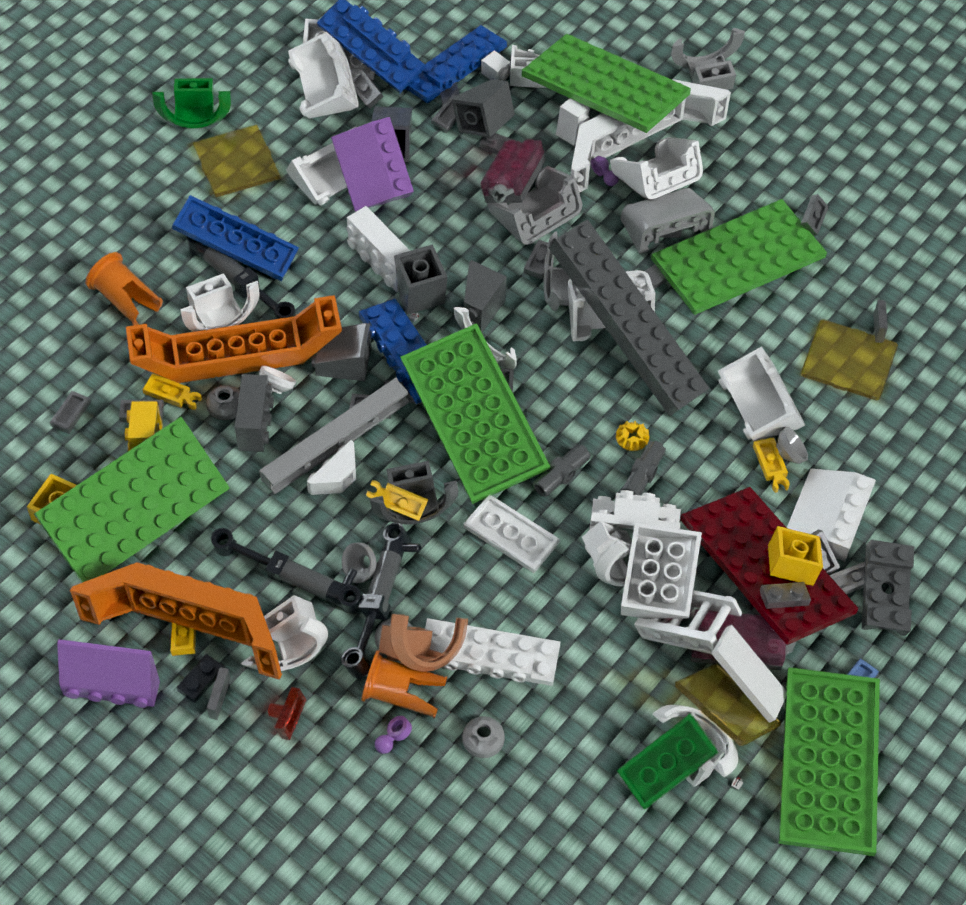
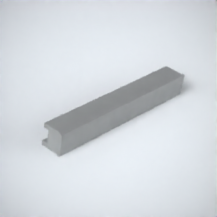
[259,378,409,495]

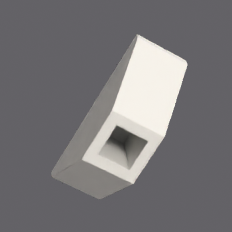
[307,440,356,495]

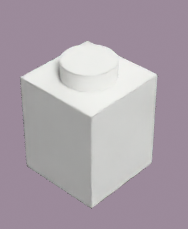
[481,50,510,80]

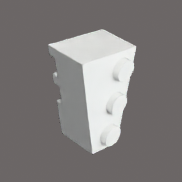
[510,45,546,88]

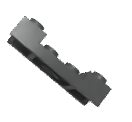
[861,540,914,636]

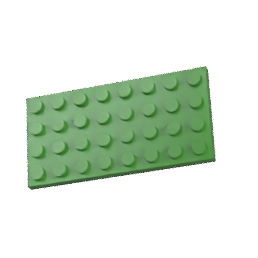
[522,34,691,133]
[651,199,827,315]
[400,323,550,504]
[34,417,230,583]
[778,667,880,856]

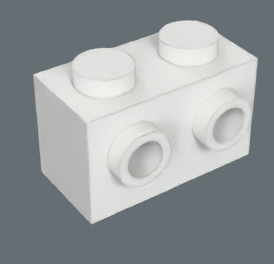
[556,98,590,146]

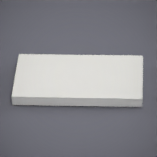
[463,495,560,573]
[711,625,786,723]

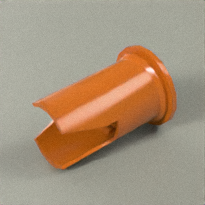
[85,252,163,325]
[361,650,448,719]

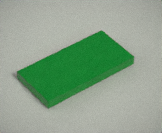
[616,714,720,810]

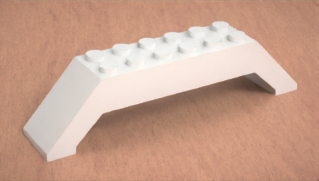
[571,79,731,193]

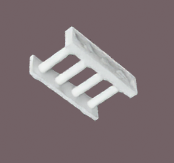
[634,590,742,654]

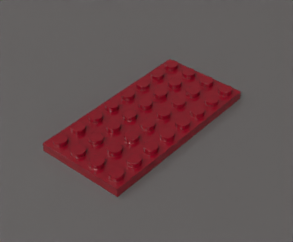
[680,487,859,645]

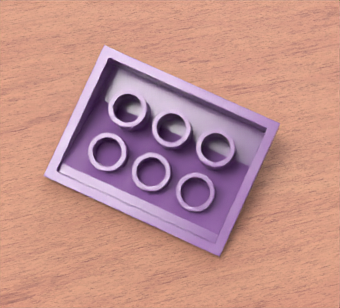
[331,117,414,212]
[57,639,160,708]

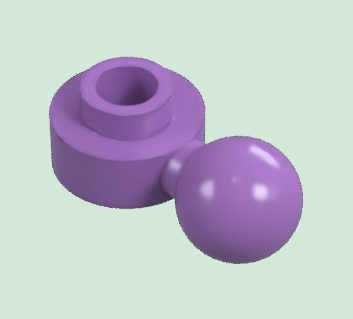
[590,155,619,186]
[375,716,412,754]

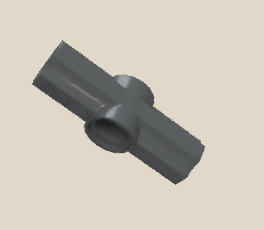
[622,441,666,496]
[533,444,591,497]

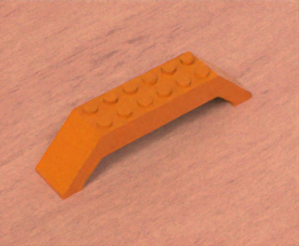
[126,295,342,383]
[70,562,282,680]

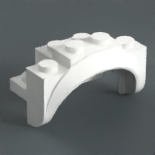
[589,490,681,530]

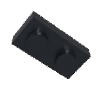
[176,654,224,703]

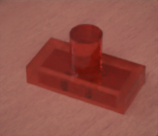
[268,687,306,740]

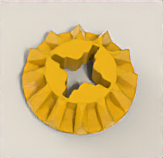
[616,420,650,451]

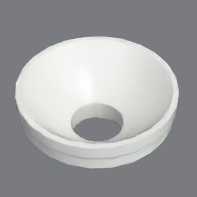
[259,366,297,394]

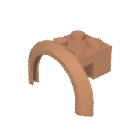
[379,614,468,672]

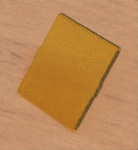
[193,124,281,198]
[800,319,898,401]
[675,664,781,746]

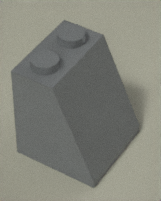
[452,79,515,137]
[371,106,412,162]
[394,244,447,315]
[464,260,507,333]
[312,323,371,381]

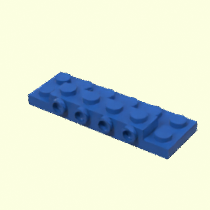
[317,0,425,93]
[405,25,507,103]
[172,195,299,282]
[359,299,426,404]

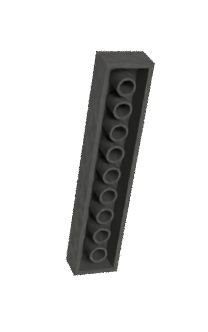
[549,219,709,416]

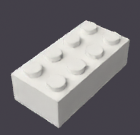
[346,206,410,292]

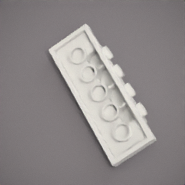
[425,618,561,686]

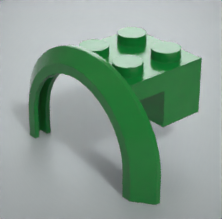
[152,78,231,128]

